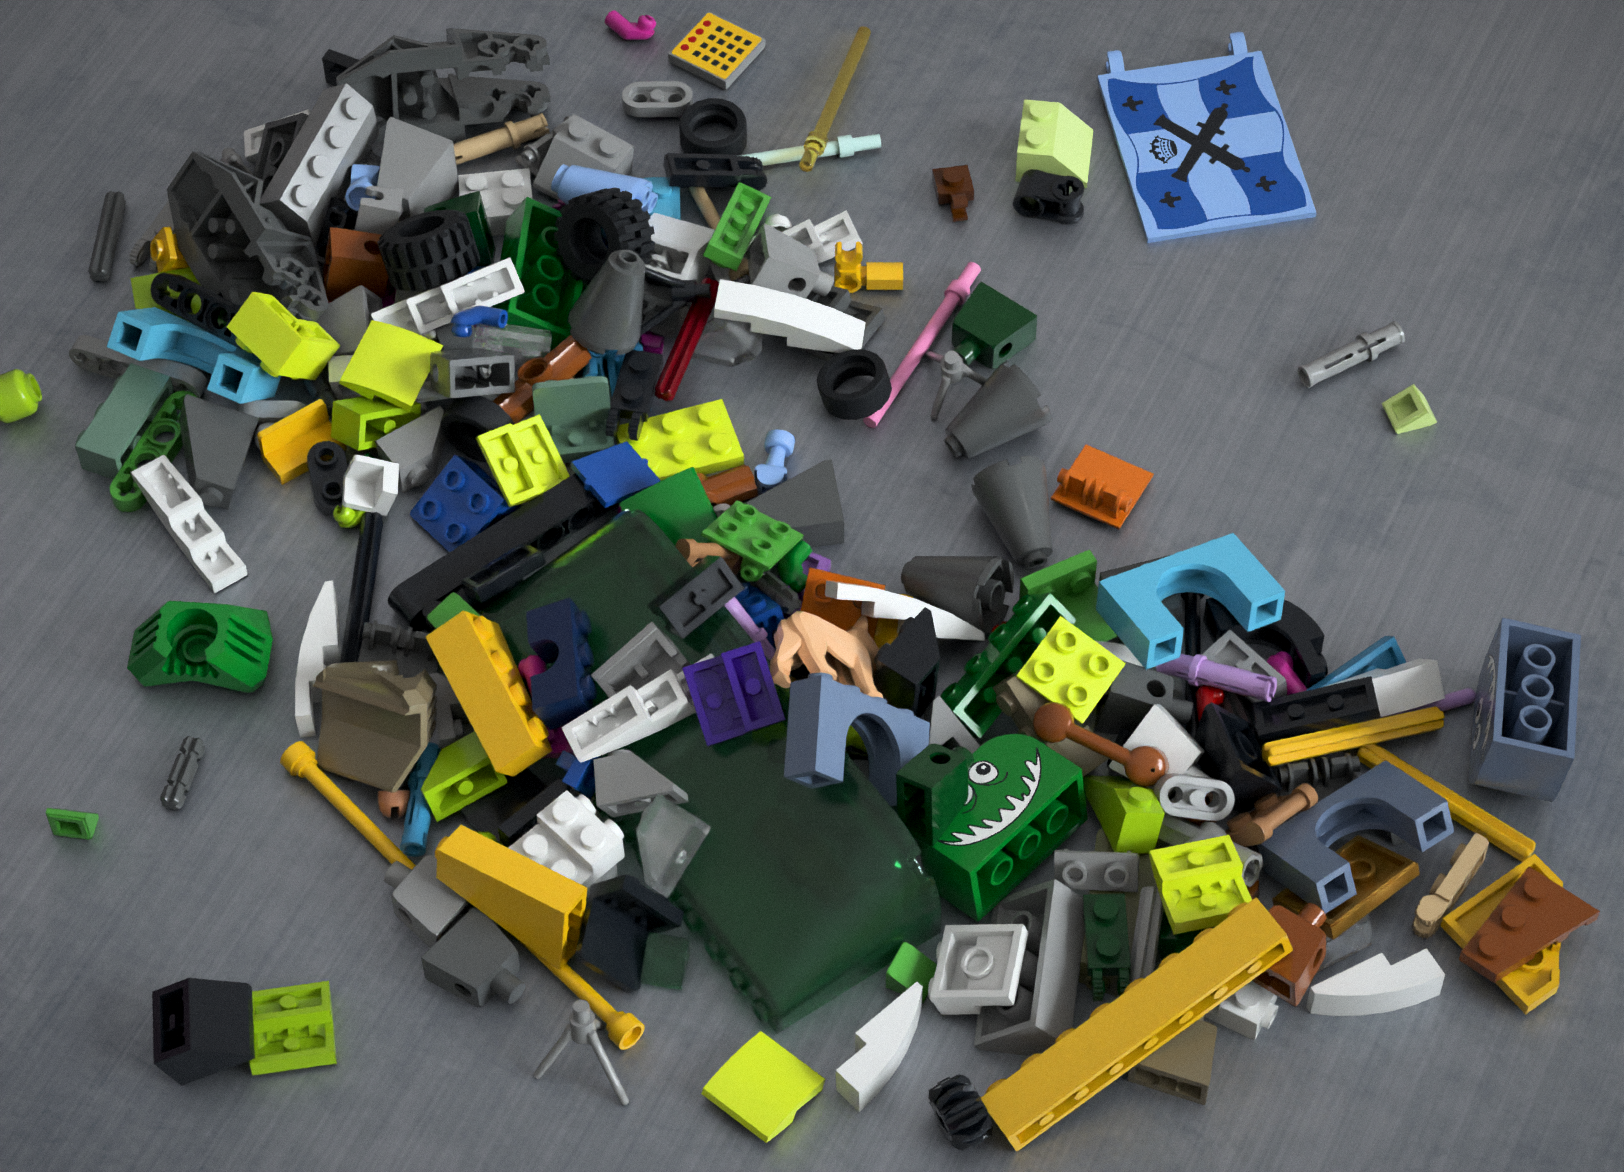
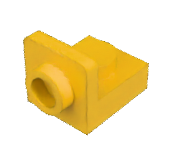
[150,227,189,273]

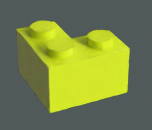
[227,292,341,380]

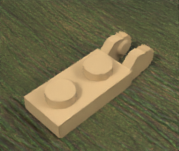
[1412,833,1489,939]

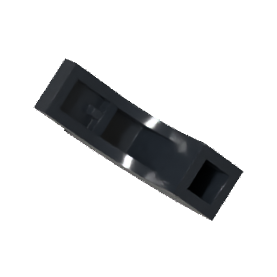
[1203,598,1328,689]

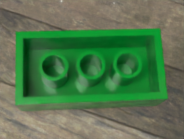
[488,197,583,358]

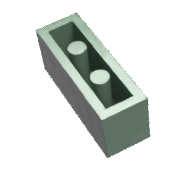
[75,363,174,479]

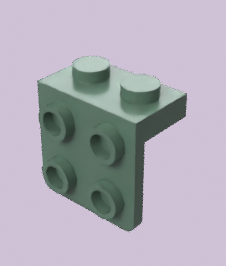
[532,376,615,463]

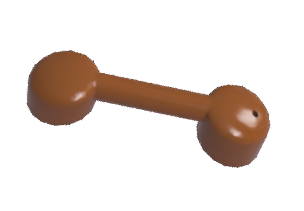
[1033,702,1169,787]

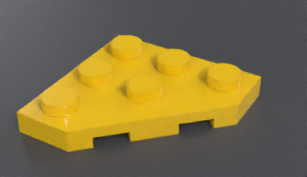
[1441,854,1563,1015]

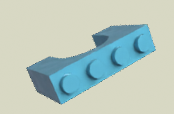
[107,307,281,404]
[1096,533,1285,670]

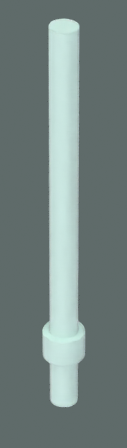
[738,134,882,166]

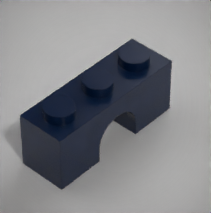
[526,597,597,730]

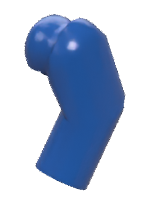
[450,305,508,337]

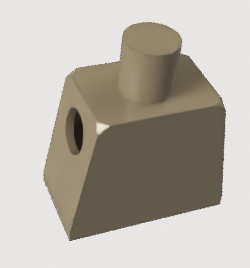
[1128,1015,1217,1105]

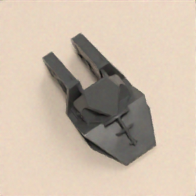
[336,28,551,144]
[167,151,328,322]

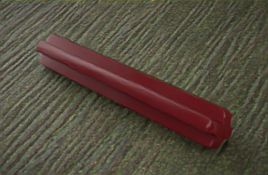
[654,278,719,402]

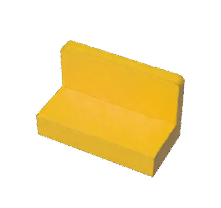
[257,399,347,485]

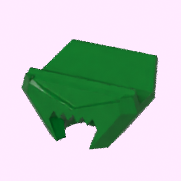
[127,601,273,693]

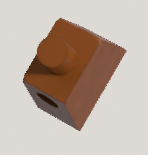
[323,227,389,301]
[1252,903,1327,1007]

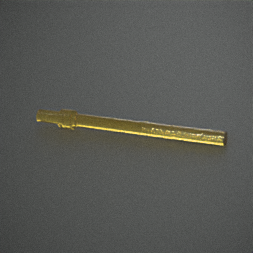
[799,26,871,172]

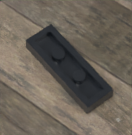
[1253,676,1381,744]

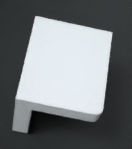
[342,455,399,516]

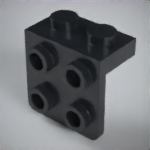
[461,768,571,848]
[575,874,684,993]

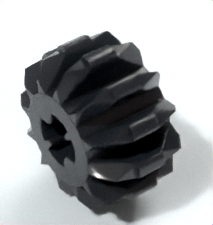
[928,1074,993,1150]

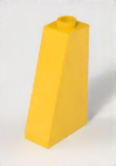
[435,824,587,970]

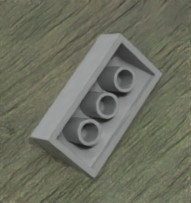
[259,83,380,248]
[974,879,1084,1056]

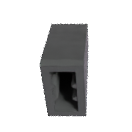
[179,394,259,510]
[747,460,844,548]

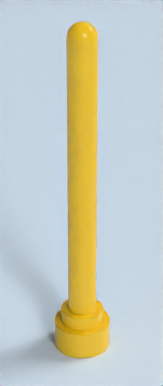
[280,741,416,870]
[515,937,645,1050]

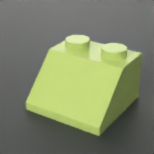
[1015,99,1093,188]

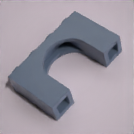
[784,673,930,822]
[1258,760,1454,914]

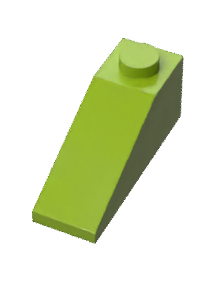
[1083,775,1165,854]

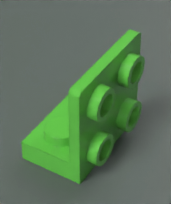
[1019,549,1118,642]

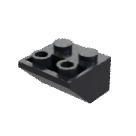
[873,607,940,718]
[152,978,255,1086]

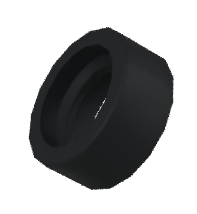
[679,98,747,156]
[816,349,892,420]
[440,396,514,463]

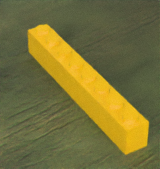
[981,897,1293,1152]

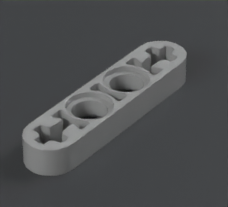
[69,335,207,398]

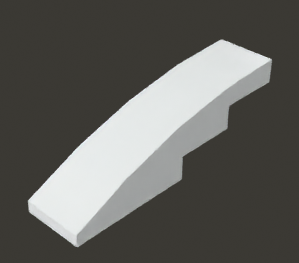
[710,210,863,282]
[371,257,525,335]
[714,279,866,353]
[131,455,248,593]
[295,580,341,738]
[825,580,985,641]
[561,653,714,763]

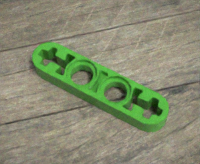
[109,390,197,512]

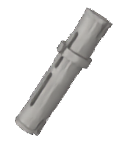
[1297,321,1405,388]

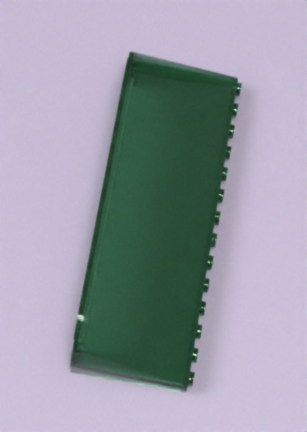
[478,508,941,1034]

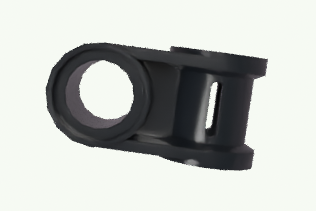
[1013,169,1084,224]

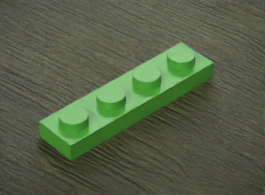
[703,182,771,271]

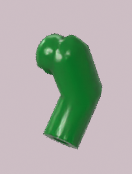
[778,540,812,593]

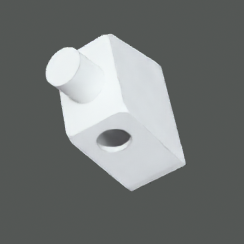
[1109,704,1210,797]

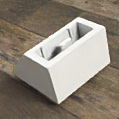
[645,213,715,284]

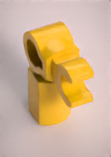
[834,242,903,293]

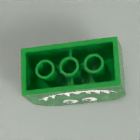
[917,734,1088,922]

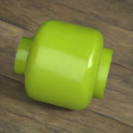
[0,369,42,423]

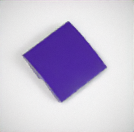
[682,641,785,747]

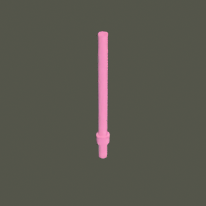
[863,262,981,428]

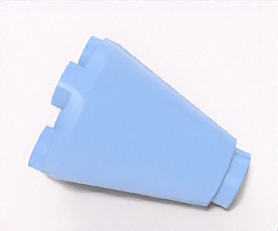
[551,164,658,239]

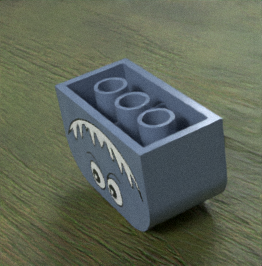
[1469,618,1581,802]

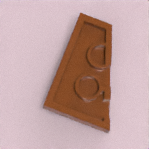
[1459,867,1600,983]

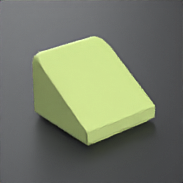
[1381,384,1437,434]

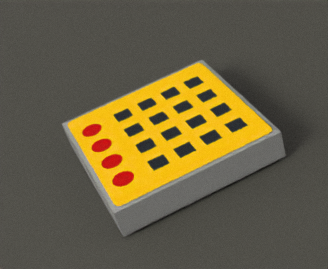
[668,11,765,90]

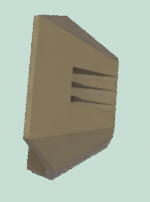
[313,660,437,793]

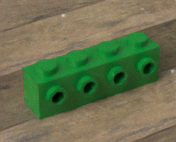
[940,593,1077,738]

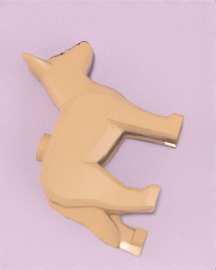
[770,611,883,698]

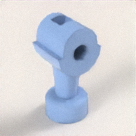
[345,164,380,211]
[754,429,796,496]

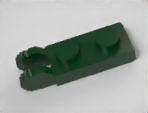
[1082,893,1131,1002]

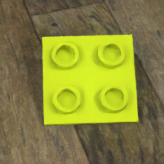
[1016,616,1126,725]

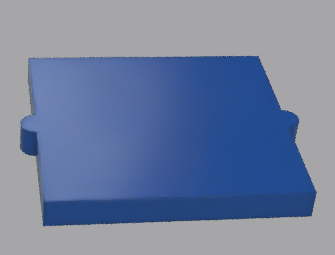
[570,441,661,508]

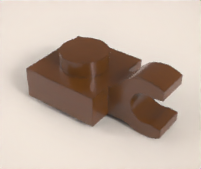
[932,165,974,222]

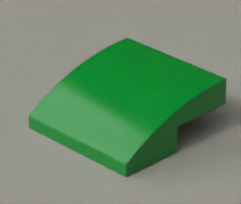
[619,467,718,573]

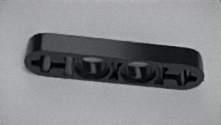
[150,273,242,349]

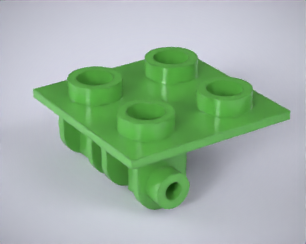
[701,500,804,582]

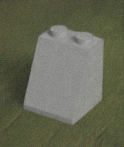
[377,117,459,221]

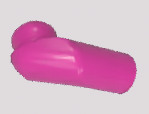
[1267,651,1307,695]

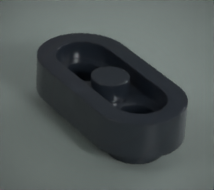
[307,441,348,516]

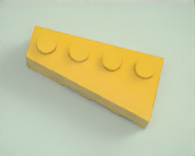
[425,610,552,777]

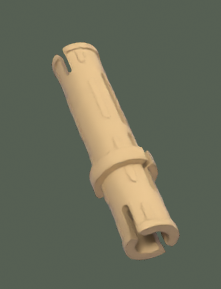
[454,113,550,165]

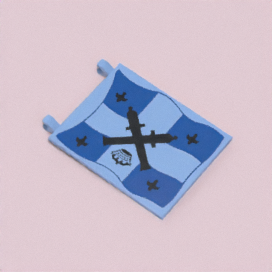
[1097,32,1316,243]

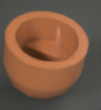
[378,790,410,819]

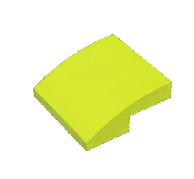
[339,320,443,412]
[476,414,570,507]
[1149,835,1252,935]
[701,1031,826,1143]

